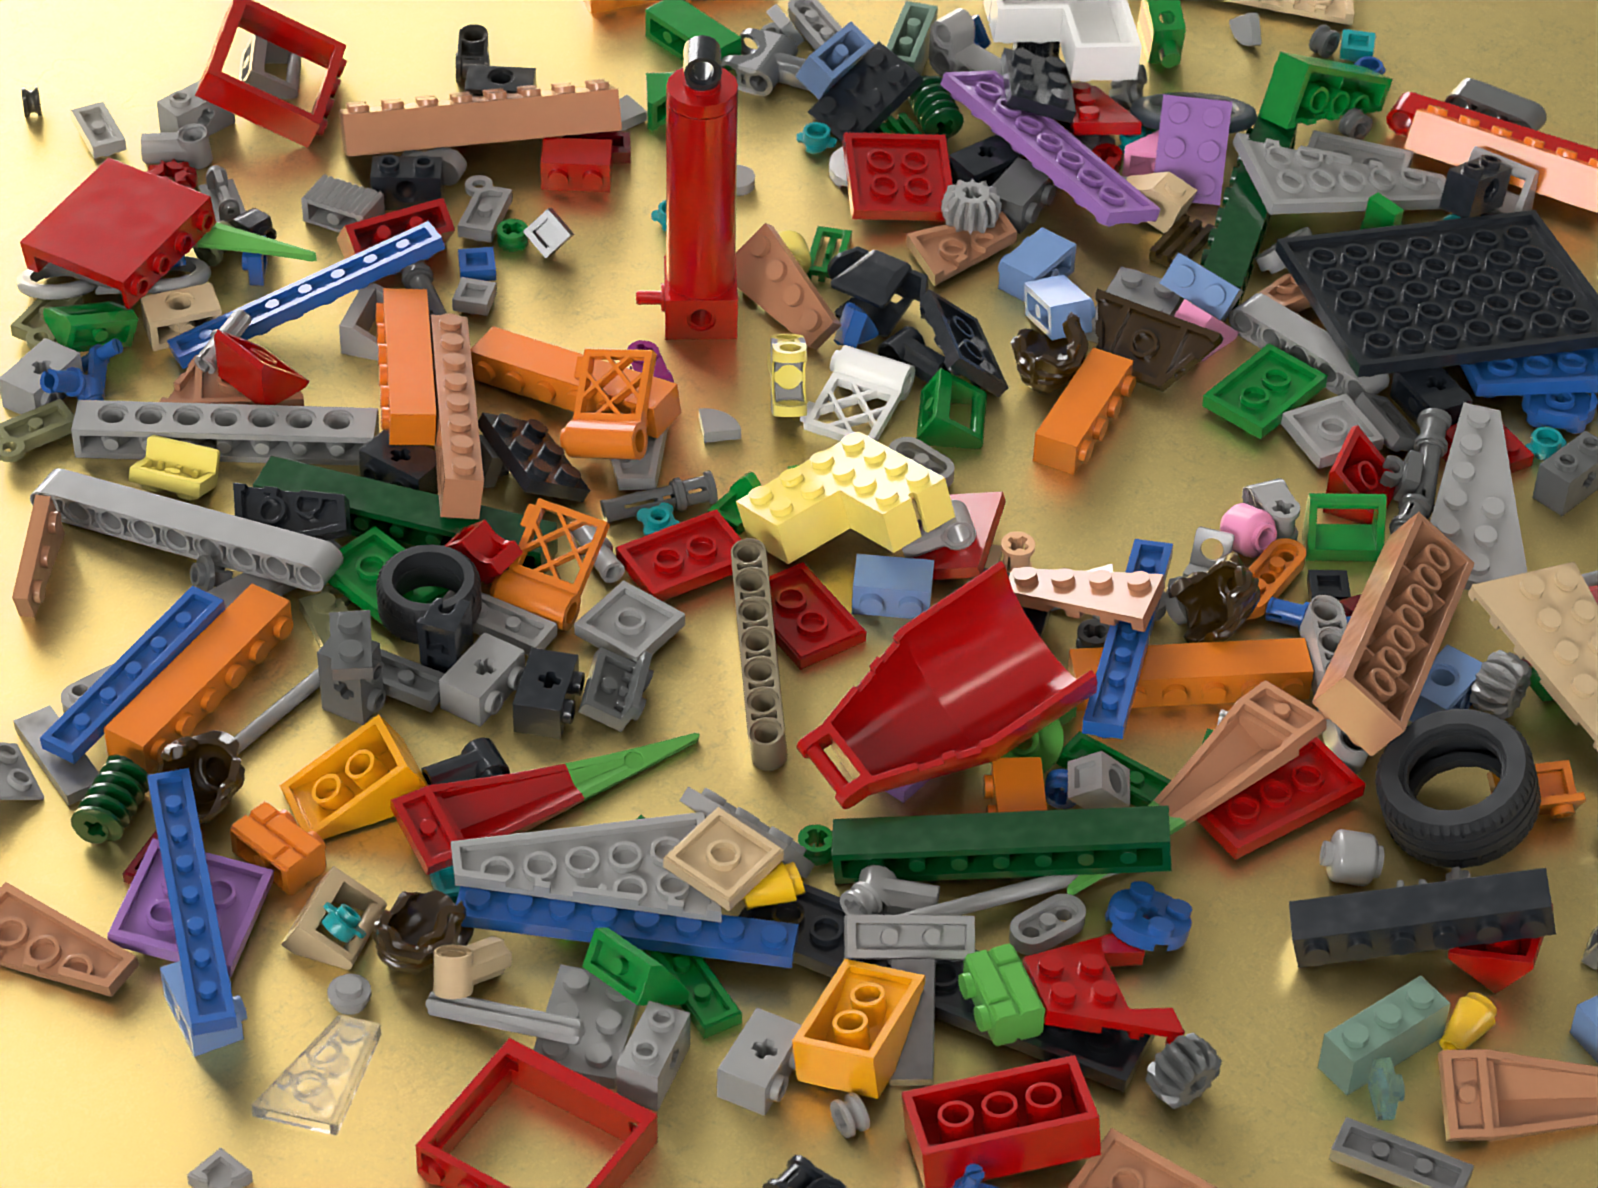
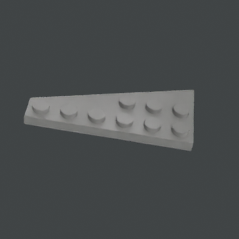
[1232,132,1446,214]
[1430,403,1527,590]
[450,812,722,923]

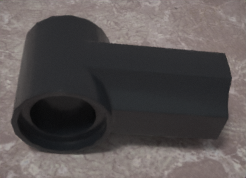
[877,326,951,383]
[421,737,511,785]

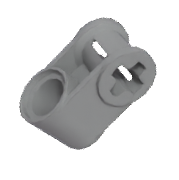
[1242,478,1300,541]

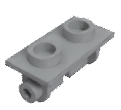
[199,165,246,222]

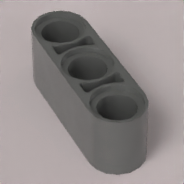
[1445,78,1547,131]

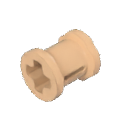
[1001,532,1035,573]

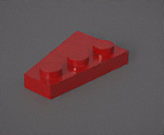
[1070,82,1142,135]

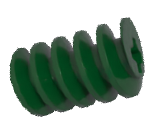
[907,75,964,140]
[71,755,149,844]

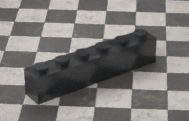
[1289,868,1556,968]

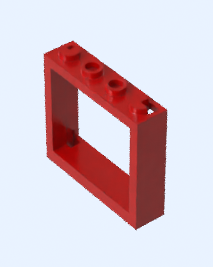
[195,0,348,148]
[415,1038,658,1188]

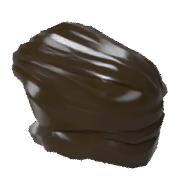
[1011,311,1089,393]
[1168,552,1260,643]
[150,730,245,824]
[372,889,474,974]

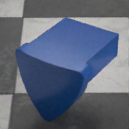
[834,302,878,348]

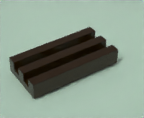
[1149,214,1214,267]

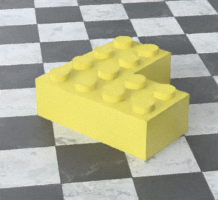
[736,431,955,564]

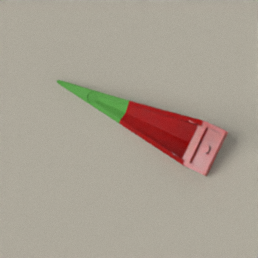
[390,733,700,876]

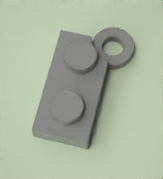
[458,175,513,242]

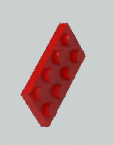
[1196,737,1366,860]

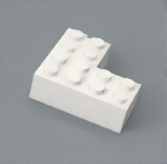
[983,0,1142,82]

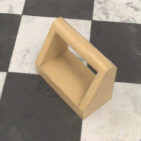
[281,866,387,969]

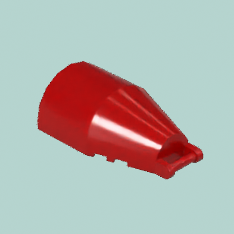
[796,561,1097,809]

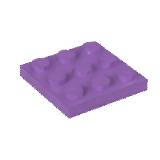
[107,838,274,977]

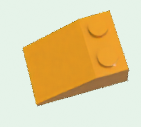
[280,714,428,839]
[792,959,925,1099]

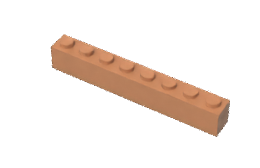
[430,313,484,519]

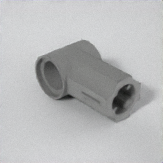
[140,123,213,170]
[902,500,976,558]
[858,865,940,915]

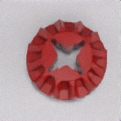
[146,159,198,190]

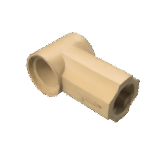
[434,936,512,999]

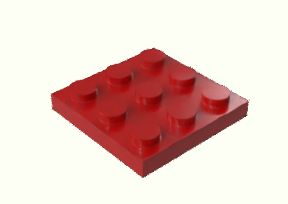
[842,132,953,221]

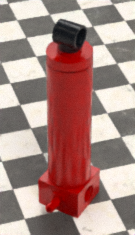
[636,35,738,340]

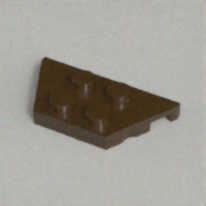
[1095,289,1224,392]

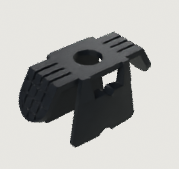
[827,246,929,337]

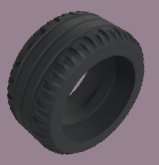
[376,545,482,645]

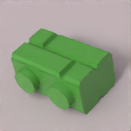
[958,943,1045,1047]

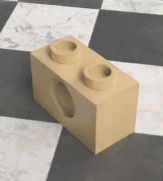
[140,283,222,351]

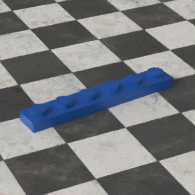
[40,585,225,764]

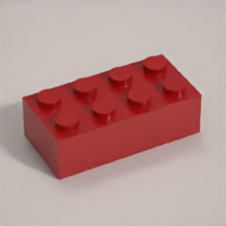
[901,1055,1101,1188]

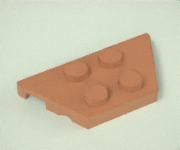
[159,355,304,406]

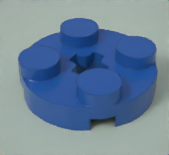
[1522,392,1598,434]
[1105,881,1192,951]

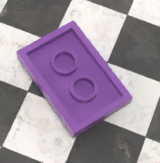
[1154,94,1232,206]

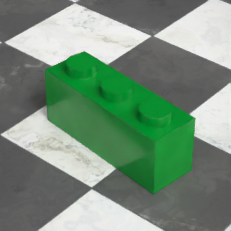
[645,0,742,71]

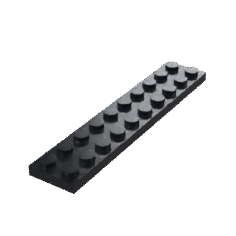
[738,883,1155,1092]

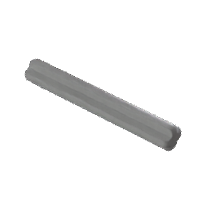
[425,991,585,1045]

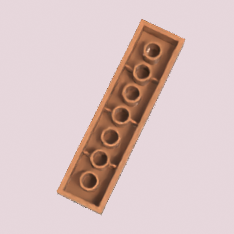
[339,79,622,156]
[1312,512,1475,757]

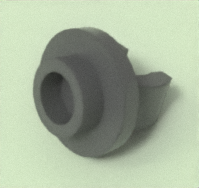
[190,555,233,592]

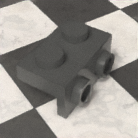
[578,646,654,732]

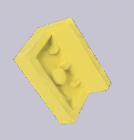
[128,435,220,500]

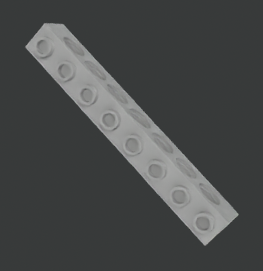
[71,400,380,466]

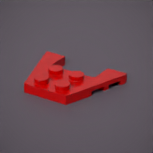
[1022,933,1185,1045]

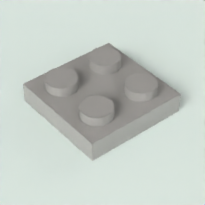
[1281,393,1384,469]
[574,580,685,663]

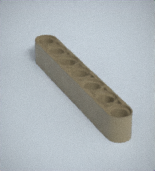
[731,538,788,771]

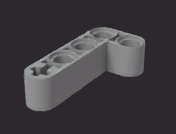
[929,8,1003,77]

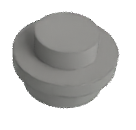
[327,974,371,1015]

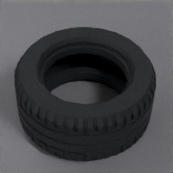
[1375,709,1541,868]

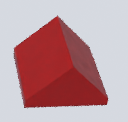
[214,329,310,405]
[1323,425,1395,524]
[1448,903,1553,994]

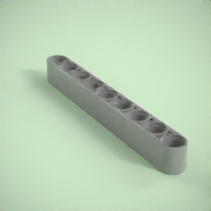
[30,468,343,592]

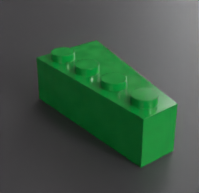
[1258,51,1393,129]

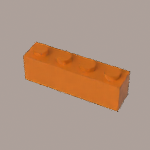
[1033,347,1136,475]

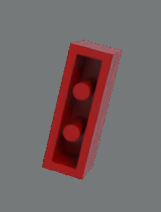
[337,198,455,259]

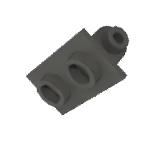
[1108,64,1148,110]

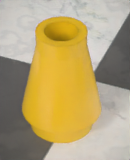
[742,861,805,910]
[1439,992,1497,1050]

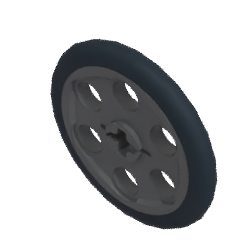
[1130,92,1258,134]

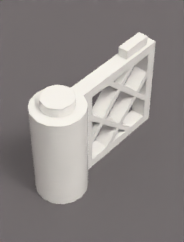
[800,345,915,441]

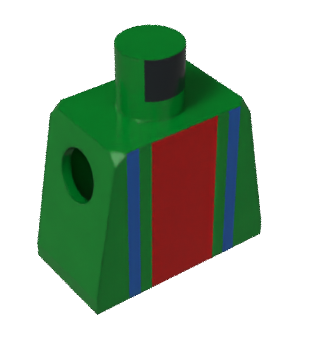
[1137,0,1186,68]

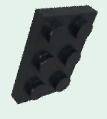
[808,41,925,143]
[1001,48,1076,124]
[920,289,1009,397]
[478,412,590,502]

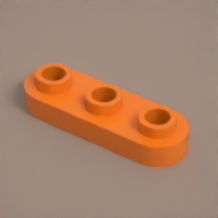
[1247,538,1306,619]

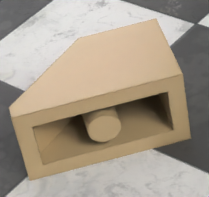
[1126,171,1198,234]

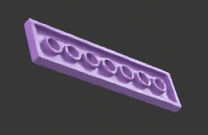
[940,70,1160,226]

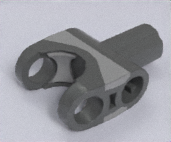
[721,28,809,96]

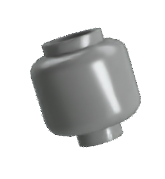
[1319,829,1384,887]

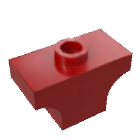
[444,519,523,585]

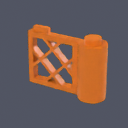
[560,349,657,460]
[490,498,610,631]

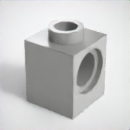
[1068,751,1130,809]

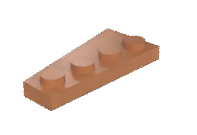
[735,223,842,350]

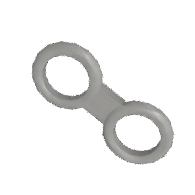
[16,256,211,300]

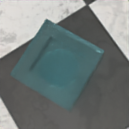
[1368,1057,1405,1121]

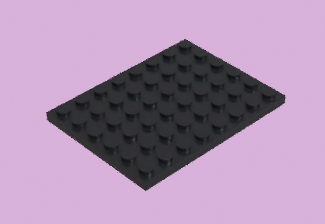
[1275,210,1598,377]

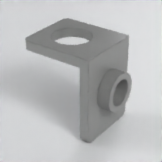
[1182,526,1235,577]

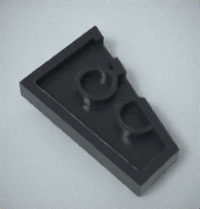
[233,483,352,541]

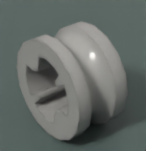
[840,881,883,915]
[830,1093,870,1138]

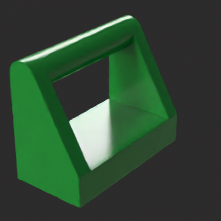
[43,301,139,352]
[916,368,987,449]
[1302,493,1387,562]
[582,927,689,1006]

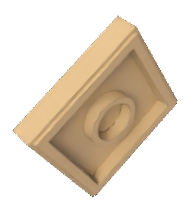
[663,807,784,911]

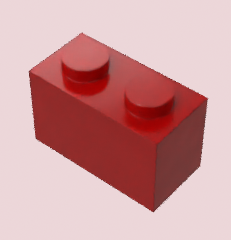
[540,137,613,193]

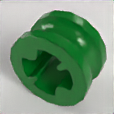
[497,219,529,252]
[798,824,832,866]

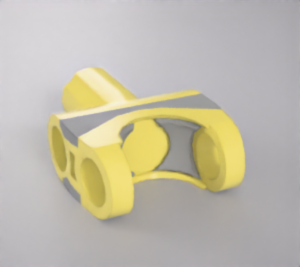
[767,333,807,417]

